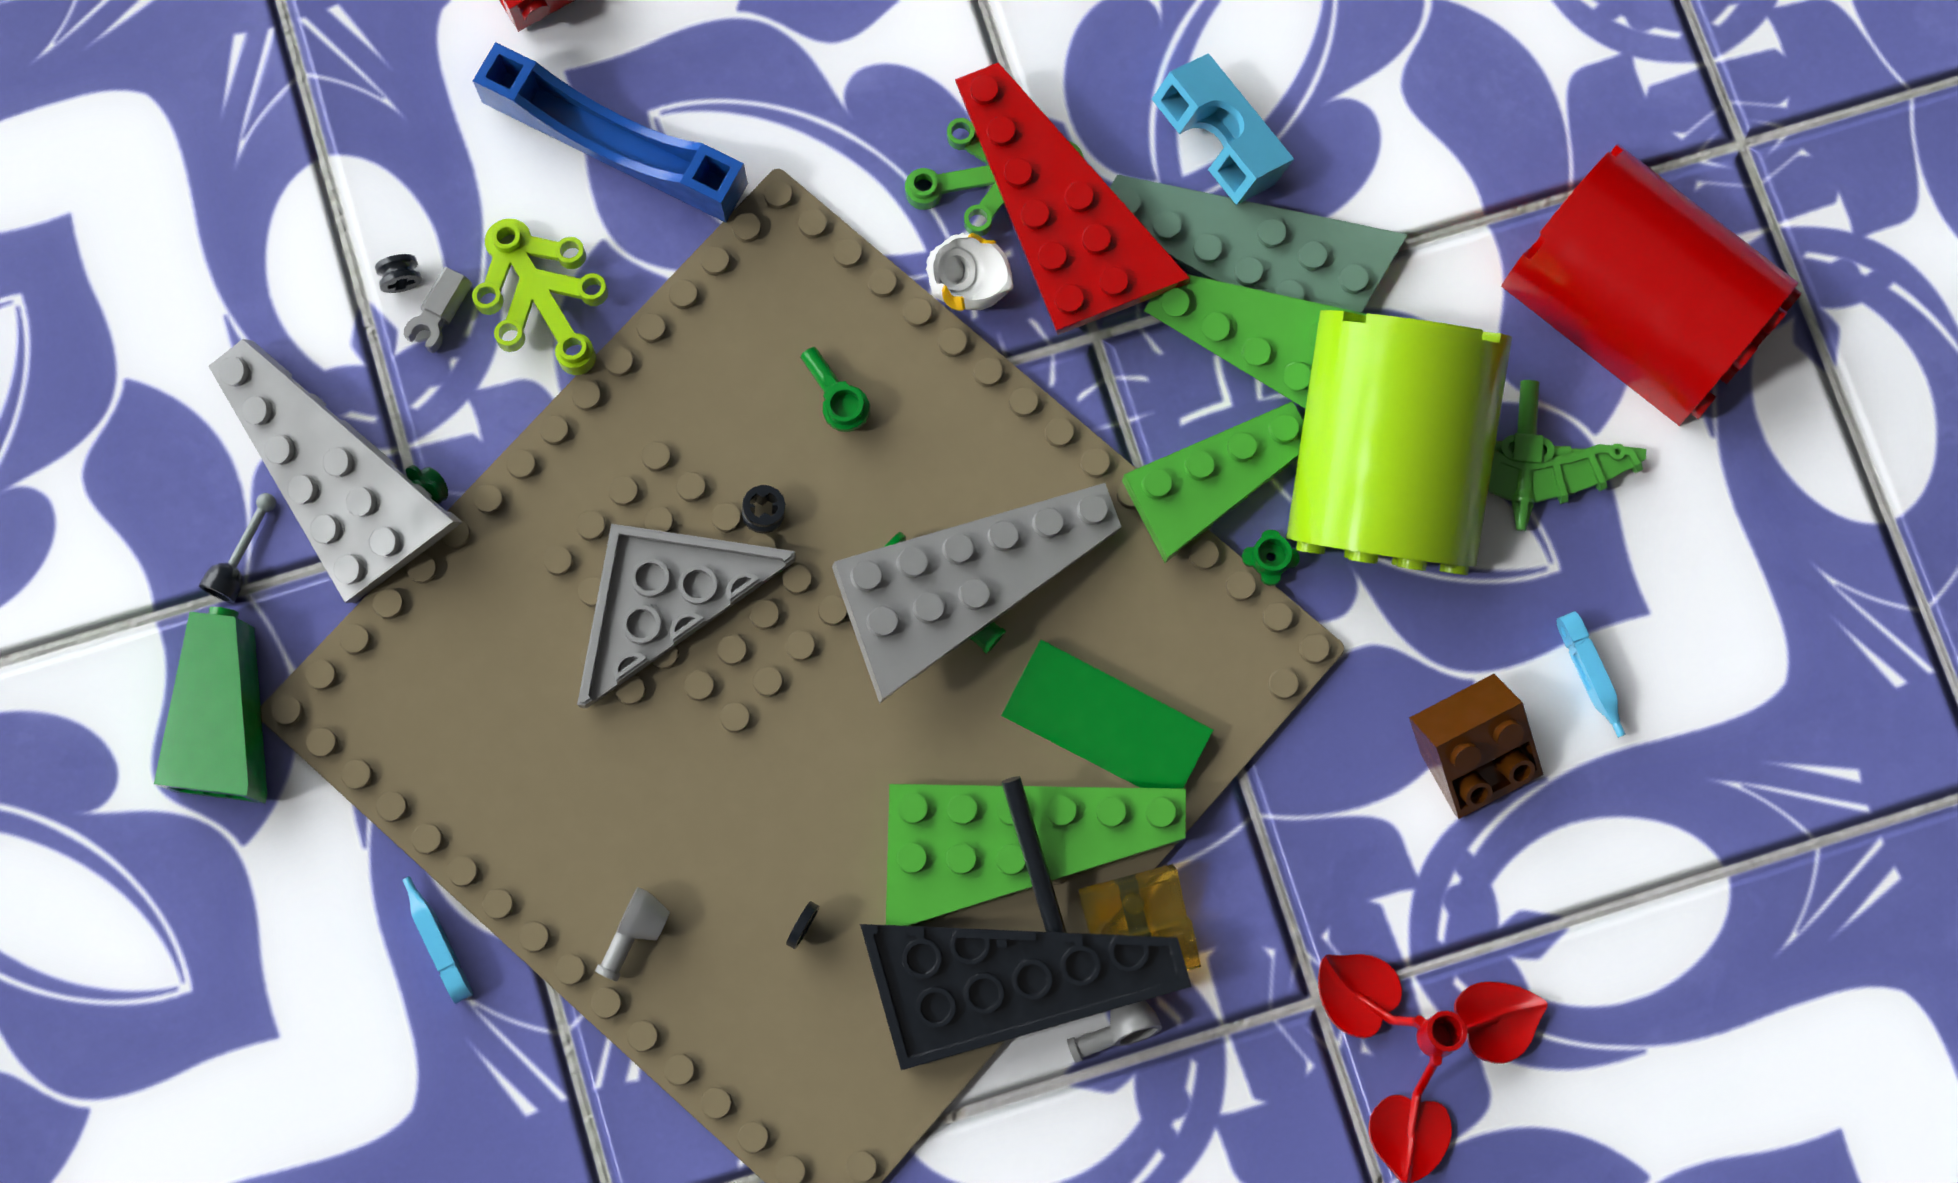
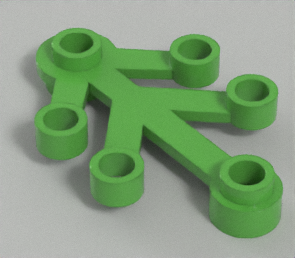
[905,118,1084,236]

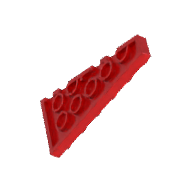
[955,62,1190,336]

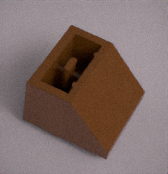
[1409,674,1544,819]

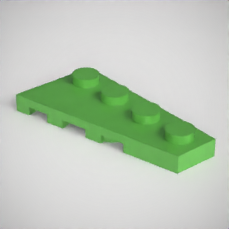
[1122,401,1304,563]

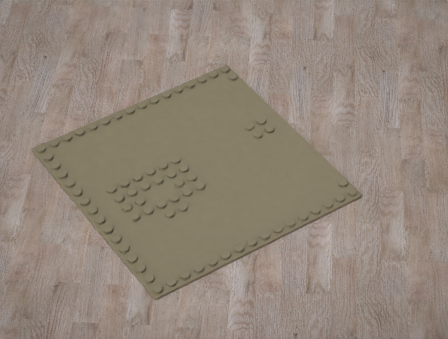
[261,169,1344,1183]

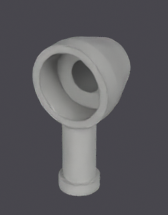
[595,887,670,981]
[1067,1000,1162,1063]

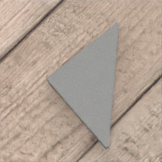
[577,524,796,709]

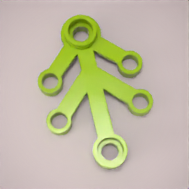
[472,218,608,375]

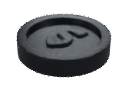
[786,901,820,949]

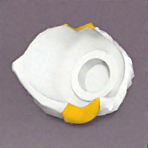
[926,232,1014,311]

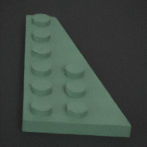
[1110,175,1408,313]

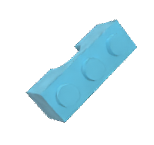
[1151,53,1294,205]

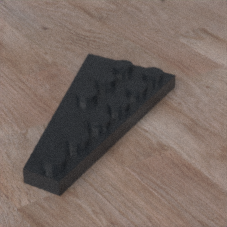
[860,924,1192,1070]

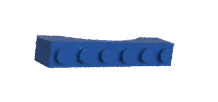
[472,42,748,223]

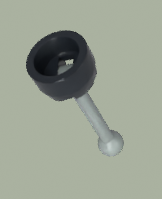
[199,493,276,604]

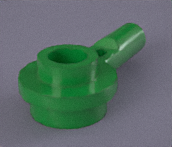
[800,347,870,432]

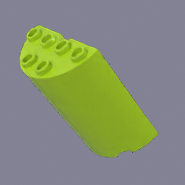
[1286,310,1512,575]

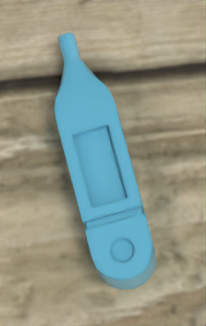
[1556,611,1626,738]
[402,876,473,1004]

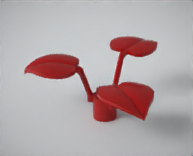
[1318,954,1548,1183]

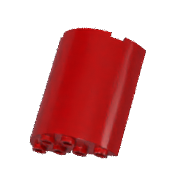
[1501,144,1802,426]

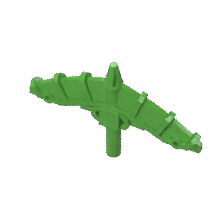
[1488,380,1647,531]

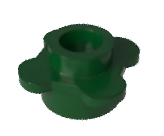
[406,465,448,505]

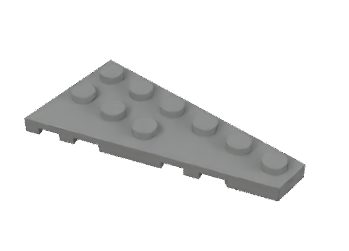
[208,339,462,603]
[832,483,1121,704]

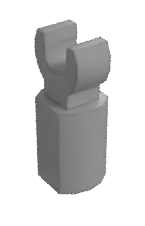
[403,267,472,353]

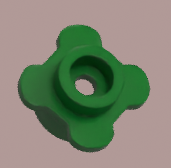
[1242,530,1300,586]

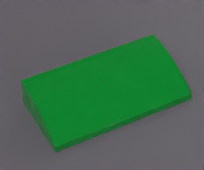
[1001,639,1213,789]

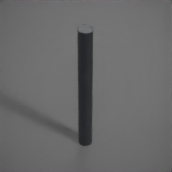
[1001,776,1067,933]

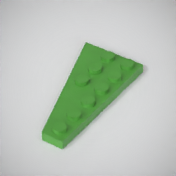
[1144,274,1367,409]
[886,784,1186,926]

